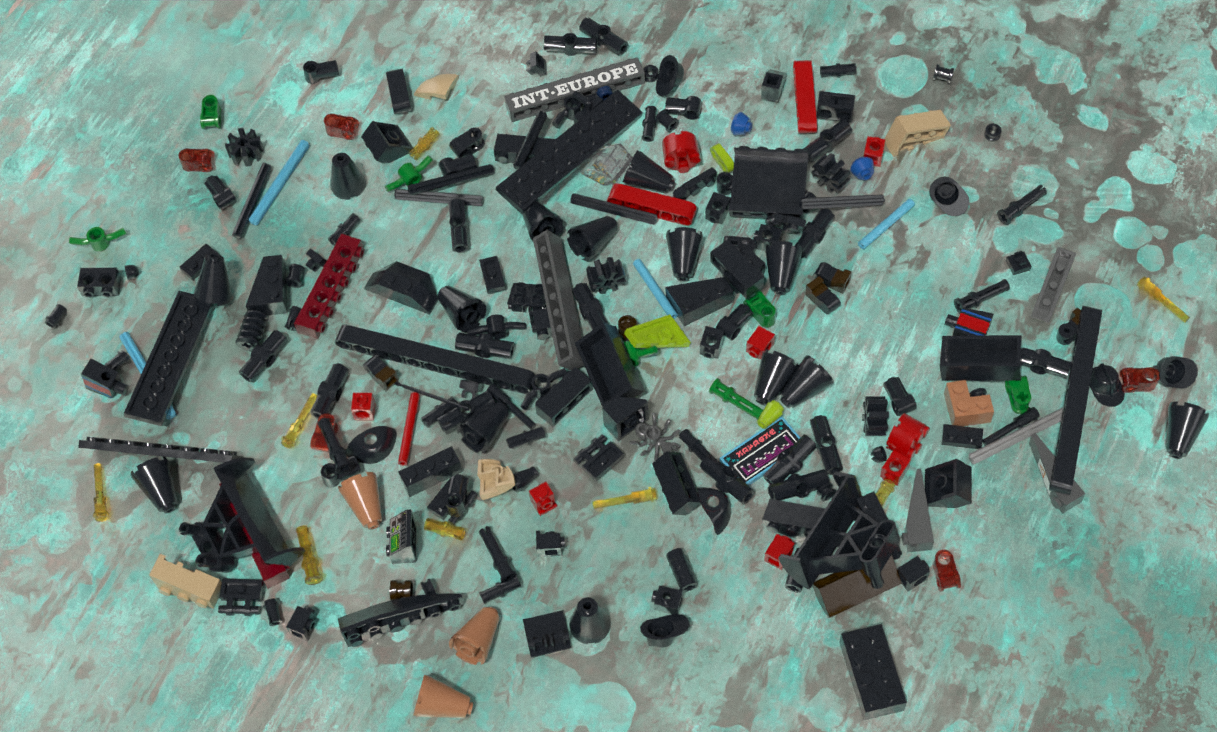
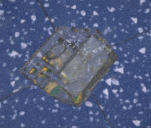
[581,143,633,186]

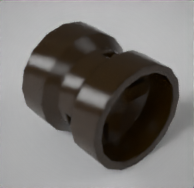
[618,315,637,341]
[389,580,413,600]

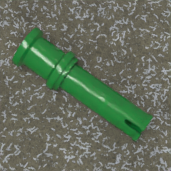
[709,378,764,420]

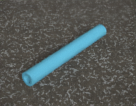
[858,199,915,249]
[633,259,678,319]

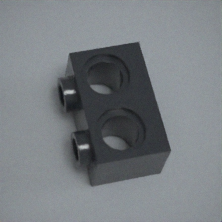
[816,91,855,122]
[77,267,122,298]

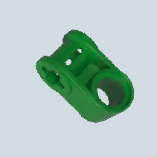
[200,95,221,129]
[743,291,776,328]
[1005,376,1031,414]

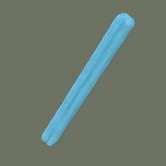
[249,140,309,226]
[119,332,176,420]

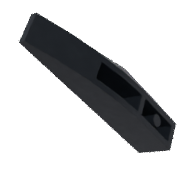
[338,594,465,647]

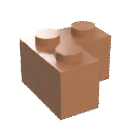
[944,380,994,426]

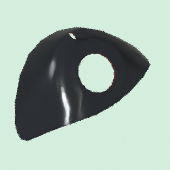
[346,426,397,464]
[696,486,732,535]

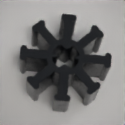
[225,128,264,167]
[811,153,851,193]
[586,257,626,294]
[862,396,889,436]

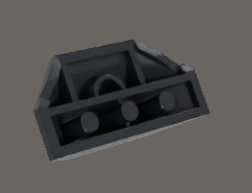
[364,261,438,315]

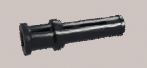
[997,185,1047,225]
[954,279,1010,314]
[318,418,353,474]
[479,526,518,582]

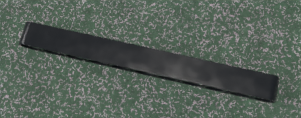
[1049,306,1102,495]
[335,324,535,394]

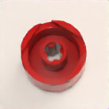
[662,131,701,173]
[886,413,930,459]

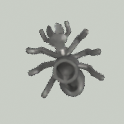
[629,412,680,461]

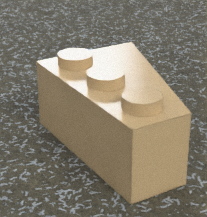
[885,110,951,157]
[149,554,222,608]

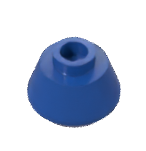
[731,112,753,136]
[850,157,874,180]

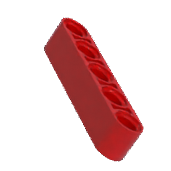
[793,60,817,134]
[607,183,697,226]

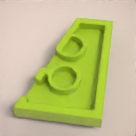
[624,314,691,348]

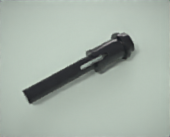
[486,383,536,430]
[982,407,1040,446]

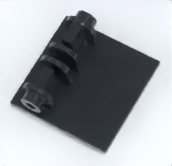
[507,282,546,312]
[523,610,571,658]

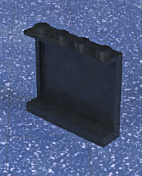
[728,146,808,219]

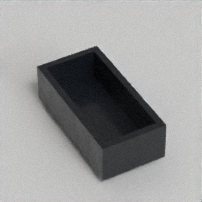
[575,323,645,407]
[940,335,1023,381]
[839,624,907,721]

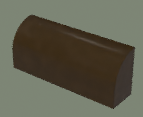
[812,555,902,618]

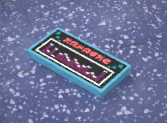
[719,416,800,486]

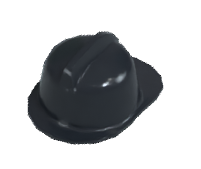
[656,55,684,97]
[929,176,969,216]
[1153,356,1198,389]
[1090,363,1125,407]
[640,614,690,648]

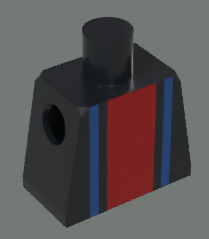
[944,308,994,336]
[81,358,129,398]

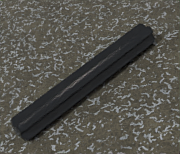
[513,110,547,170]

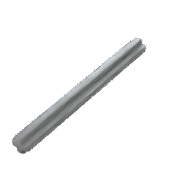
[968,407,1063,464]

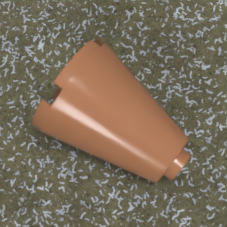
[338,472,382,530]
[449,607,500,665]
[413,675,473,718]

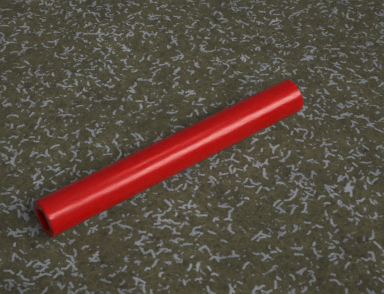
[398,392,420,466]

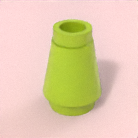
[757,400,784,429]

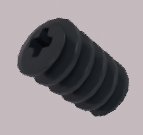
[235,310,269,352]

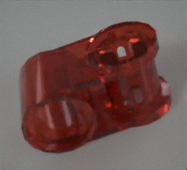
[324,113,360,140]
[178,148,215,172]
[1119,367,1160,393]
[310,413,338,452]
[933,550,961,592]

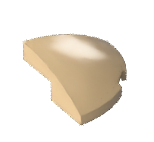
[414,74,459,100]
[477,459,516,500]

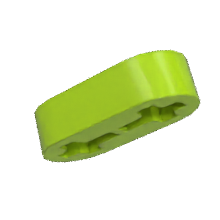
[710,143,734,173]

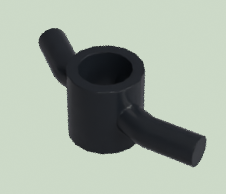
[552,93,597,127]
[467,314,526,340]
[520,368,566,410]

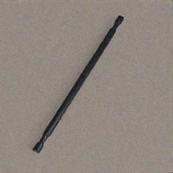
[395,382,470,411]

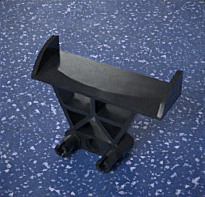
[179,457,305,573]
[778,472,902,589]

